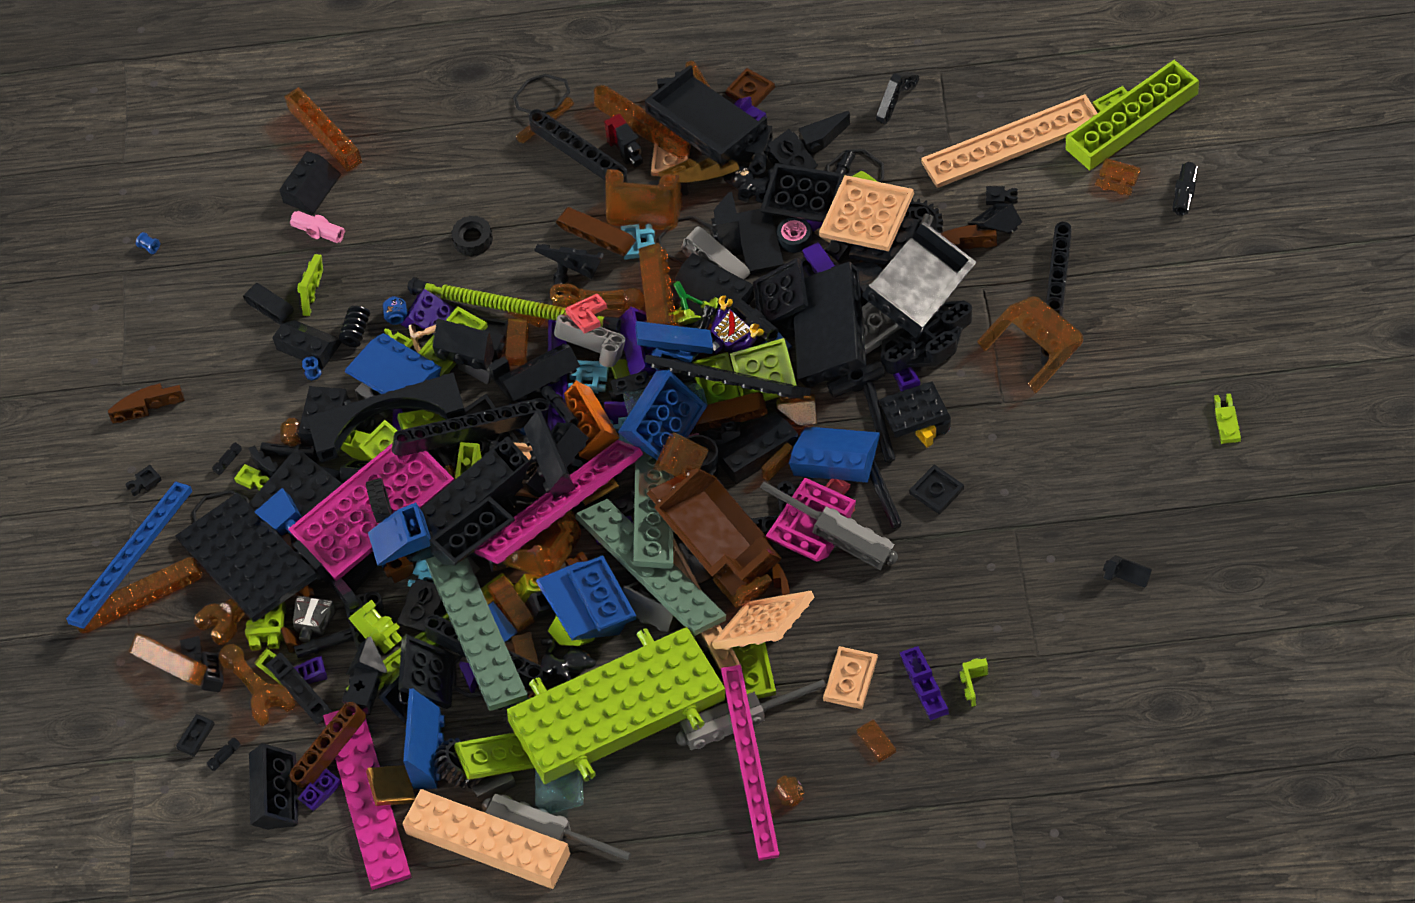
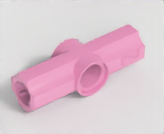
[290,211,345,243]

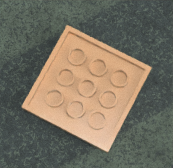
[819,175,914,251]
[712,591,814,650]

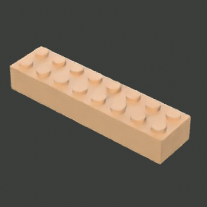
[403,789,570,889]

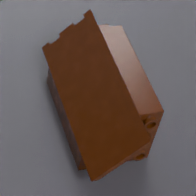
[646,468,782,596]

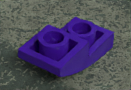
[298,768,342,811]

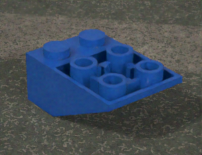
[368,503,431,566]

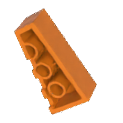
[564,381,620,461]

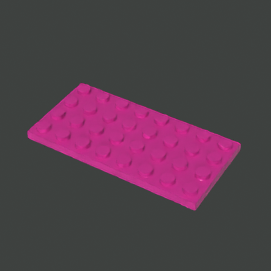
[288,444,454,581]

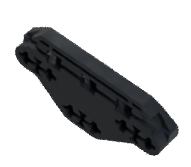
[881,300,972,374]

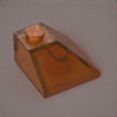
[777,394,817,428]

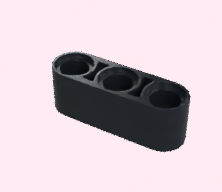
[243,283,294,324]

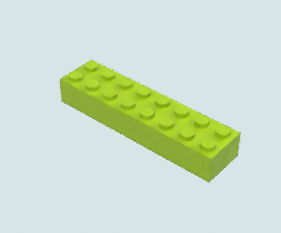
[1066,60,1199,171]

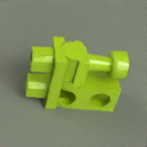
[348,600,402,654]
[245,602,286,651]

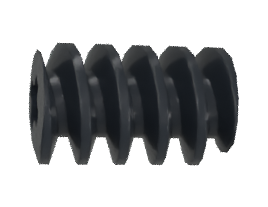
[339,306,371,347]

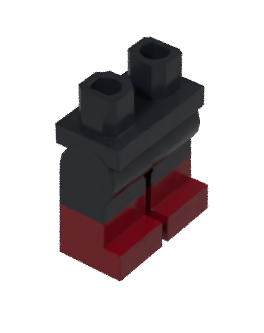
[604,113,643,167]

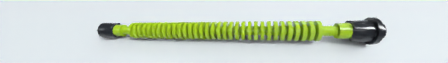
[407,277,622,333]

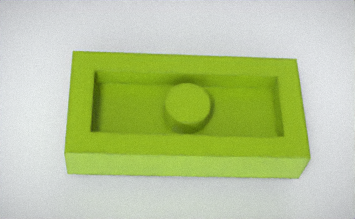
[1093,86,1128,113]

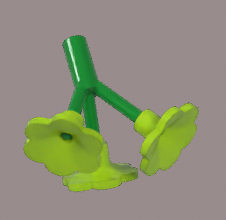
[672,281,718,325]

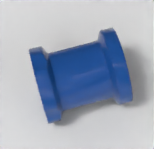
[136,232,160,254]
[302,356,322,380]

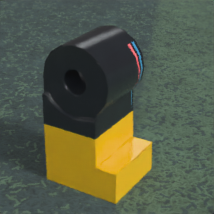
[916,414,951,448]

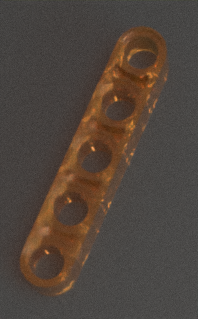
[128,633,207,686]

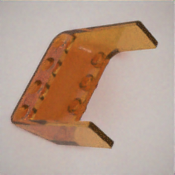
[977,296,1083,394]

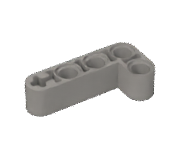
[681,226,750,279]
[554,315,625,367]

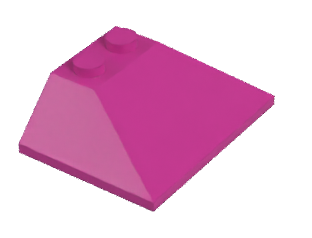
[766,478,856,562]

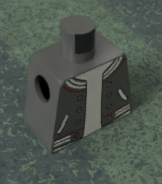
[293,596,336,643]

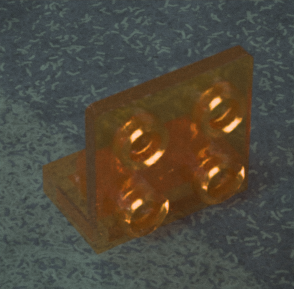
[653,432,708,480]
[713,574,772,609]

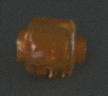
[280,418,301,446]
[774,775,805,807]

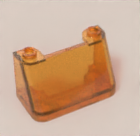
[605,169,683,230]
[502,509,581,577]

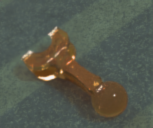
[550,284,645,311]
[194,599,245,645]
[219,644,295,726]

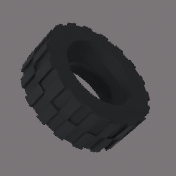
[451,215,493,256]
[366,478,392,523]

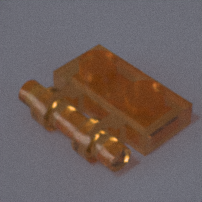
[1095,158,1141,196]

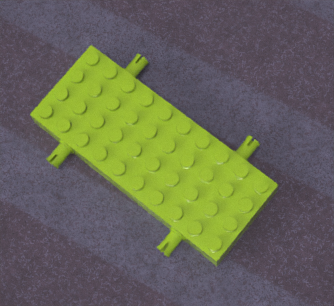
[507,627,725,785]

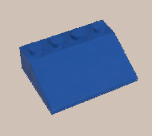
[345,333,441,394]
[618,370,707,467]
[789,426,880,483]
[536,561,625,640]
[403,689,445,789]

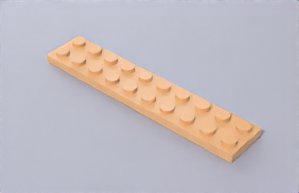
[921,94,1097,188]

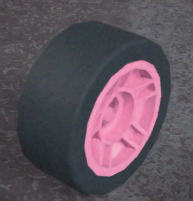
[776,218,812,253]

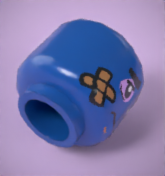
[382,296,407,325]

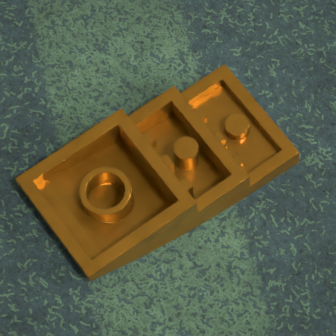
[658,158,740,182]

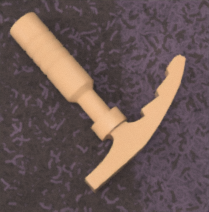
[408,325,436,352]

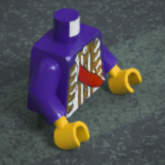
[711,296,764,355]

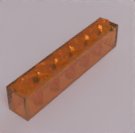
[284,87,362,172]
[638,242,677,326]

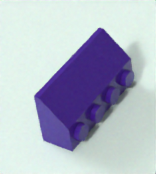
[619,307,673,376]

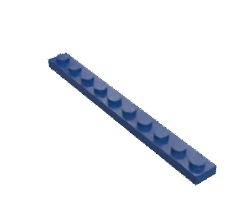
[66,482,192,629]

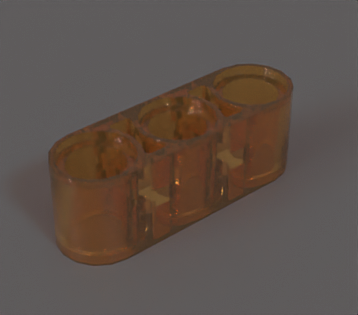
[505,318,529,366]
[487,576,535,633]

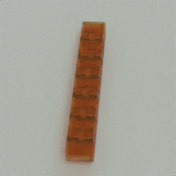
[594,85,689,159]
[77,557,202,634]

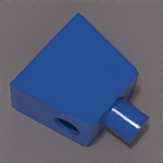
[255,488,302,536]

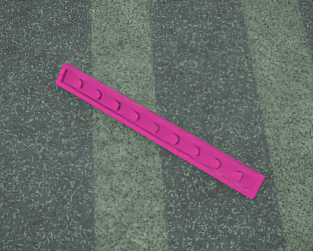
[721,665,779,861]

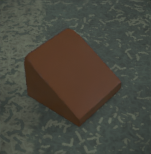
[281,627,302,653]

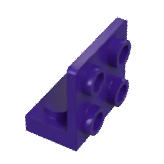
[401,289,455,335]

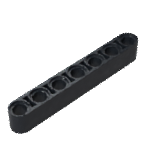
[529,109,628,188]
[424,615,543,690]

